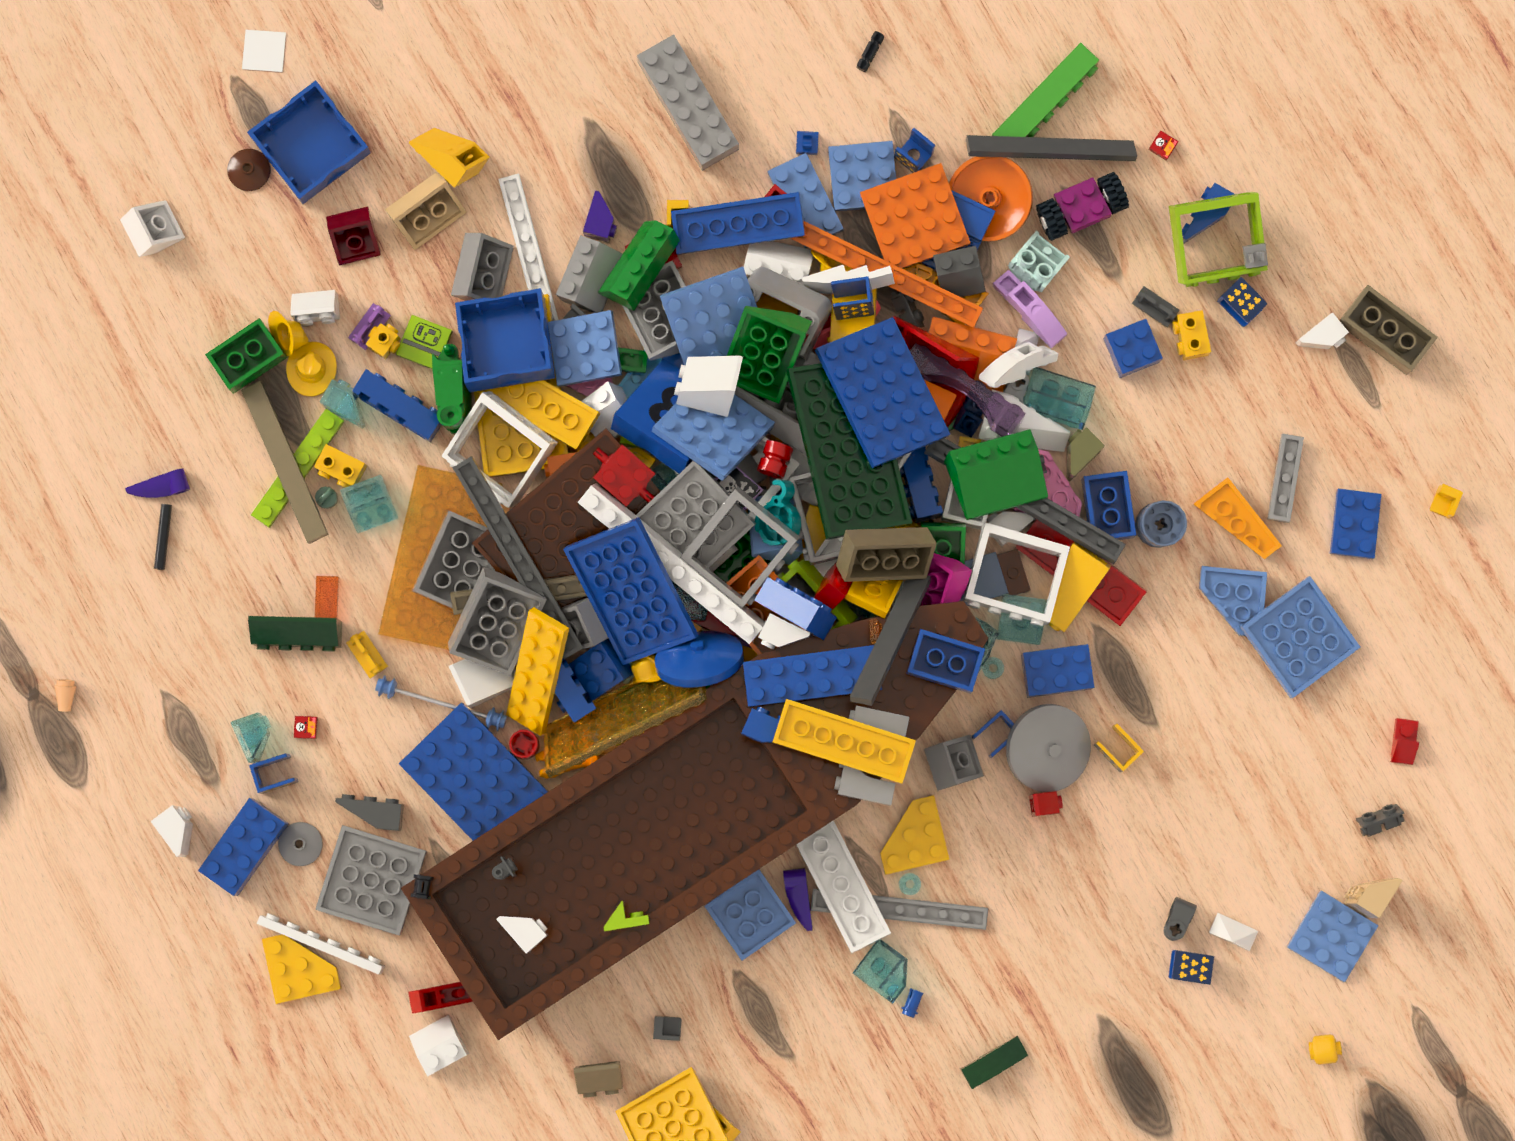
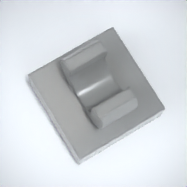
[1242,243,1268,269]

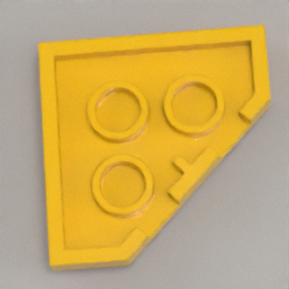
[880,795,950,875]
[262,934,342,1004]

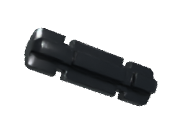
[857,31,884,72]

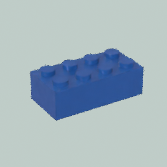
[198,798,289,896]

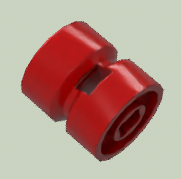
[757,440,793,479]
[509,730,540,759]

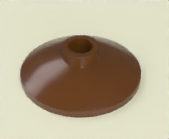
[227,149,271,191]

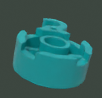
[755,480,801,545]

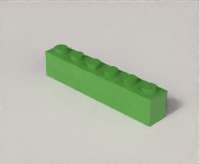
[992,42,1099,137]

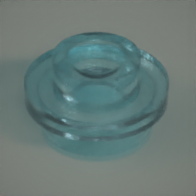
[982,657,1004,679]
[899,873,921,895]

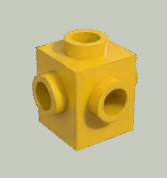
[366,323,401,360]

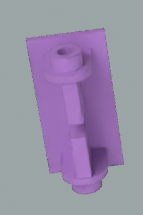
[348,303,391,350]

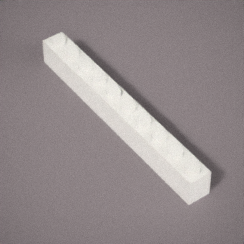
[577,483,765,644]

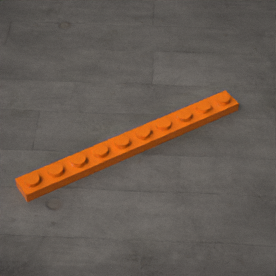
[790,221,984,328]

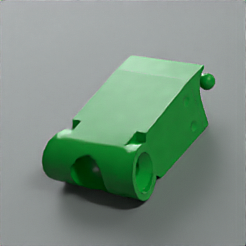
[432,344,472,435]

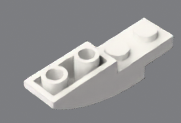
[979,342,1058,388]

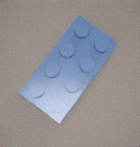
[767,153,844,248]

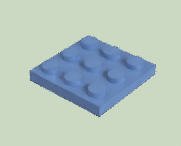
[828,141,896,212]
[548,310,622,387]
[704,870,796,961]
[1287,891,1378,982]

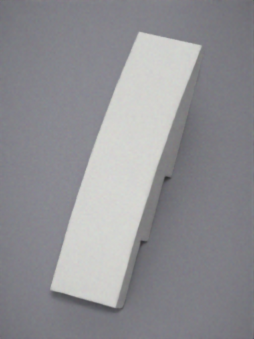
[802,265,895,294]

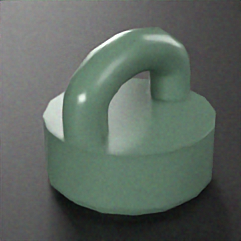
[315,486,338,509]

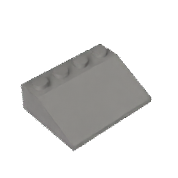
[623,261,686,361]
[412,511,495,609]
[448,567,547,676]

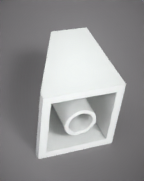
[674,356,743,417]
[449,659,516,708]

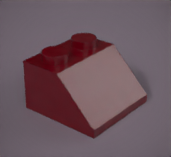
[326,206,381,266]

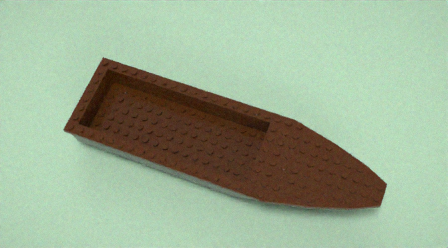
[401,601,988,1040]

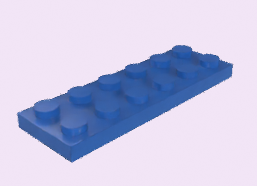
[671,192,806,255]
[743,645,882,707]

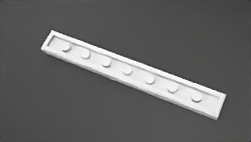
[498,173,559,321]

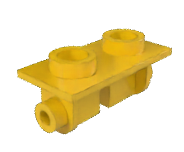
[346,631,388,679]

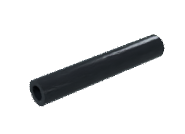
[154,504,172,570]

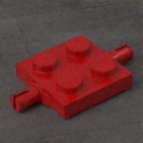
[593,445,655,507]

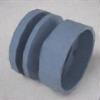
[1135,500,1187,548]

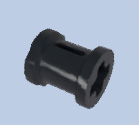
[410,874,434,900]

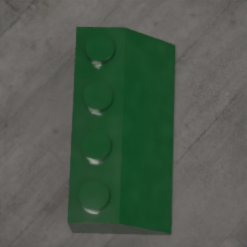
[248,616,342,652]

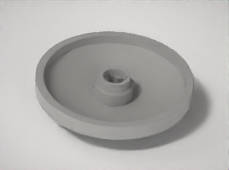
[1006,704,1091,792]

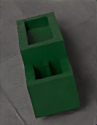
[960,1036,1028,1089]

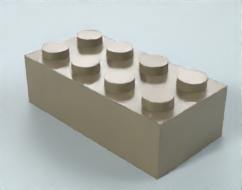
[1339,285,1438,375]
[836,527,937,582]

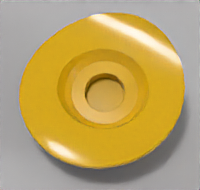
[286,342,337,397]

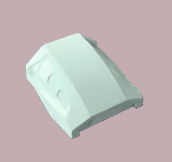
[1008,230,1070,292]

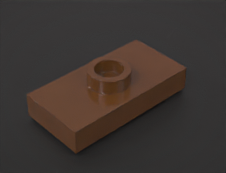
[997,549,1030,597]

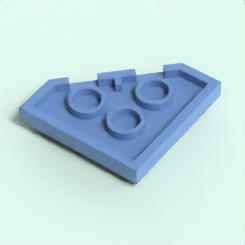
[1199,566,1267,636]

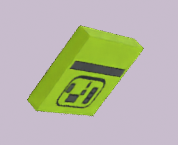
[396,315,453,369]

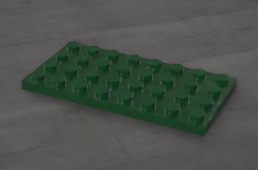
[786,363,912,540]

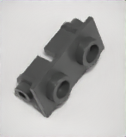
[1132,286,1179,328]
[891,291,925,327]
[1356,804,1405,837]
[492,857,518,880]

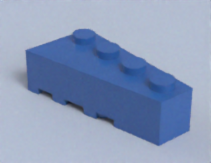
[352,369,442,443]
[900,447,943,523]
[555,658,596,722]

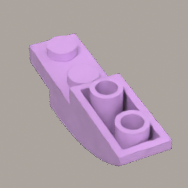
[993,270,1067,348]

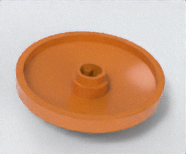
[949,157,1033,241]

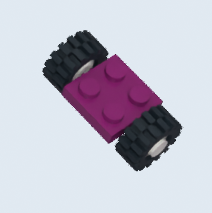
[1036,172,1129,241]

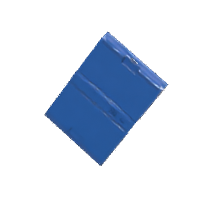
[921,190,996,270]

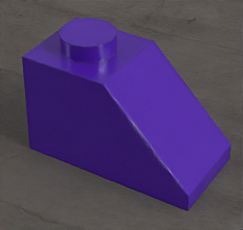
[583,191,617,243]

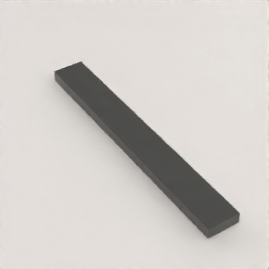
[965,135,1137,161]
[850,576,931,706]

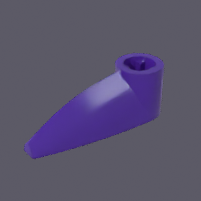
[125,468,190,498]
[783,868,813,931]

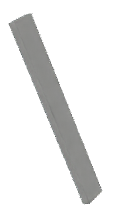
[811,889,988,930]

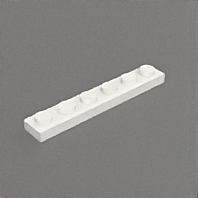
[257,913,385,975]

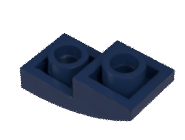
[953,387,990,438]

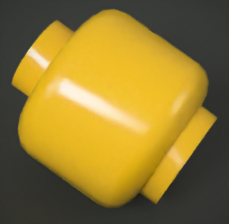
[1309,1034,1342,1065]

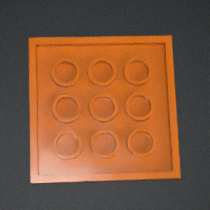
[860,163,971,269]

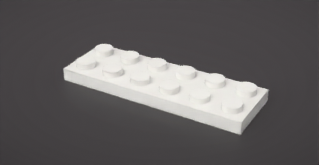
[796,821,891,954]

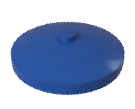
[655,631,744,688]

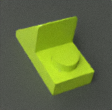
[604,901,650,931]

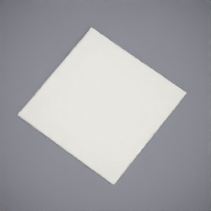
[242,30,286,72]

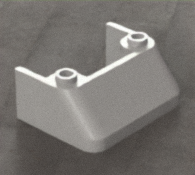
[748,267,832,361]

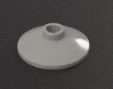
[278,822,323,866]

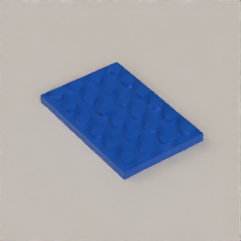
[815,317,950,469]
[563,517,699,665]
[399,702,549,841]

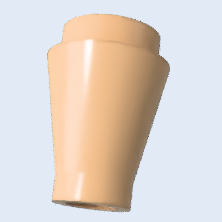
[54,679,77,712]

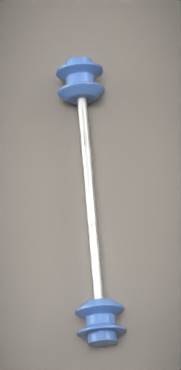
[375,675,507,731]

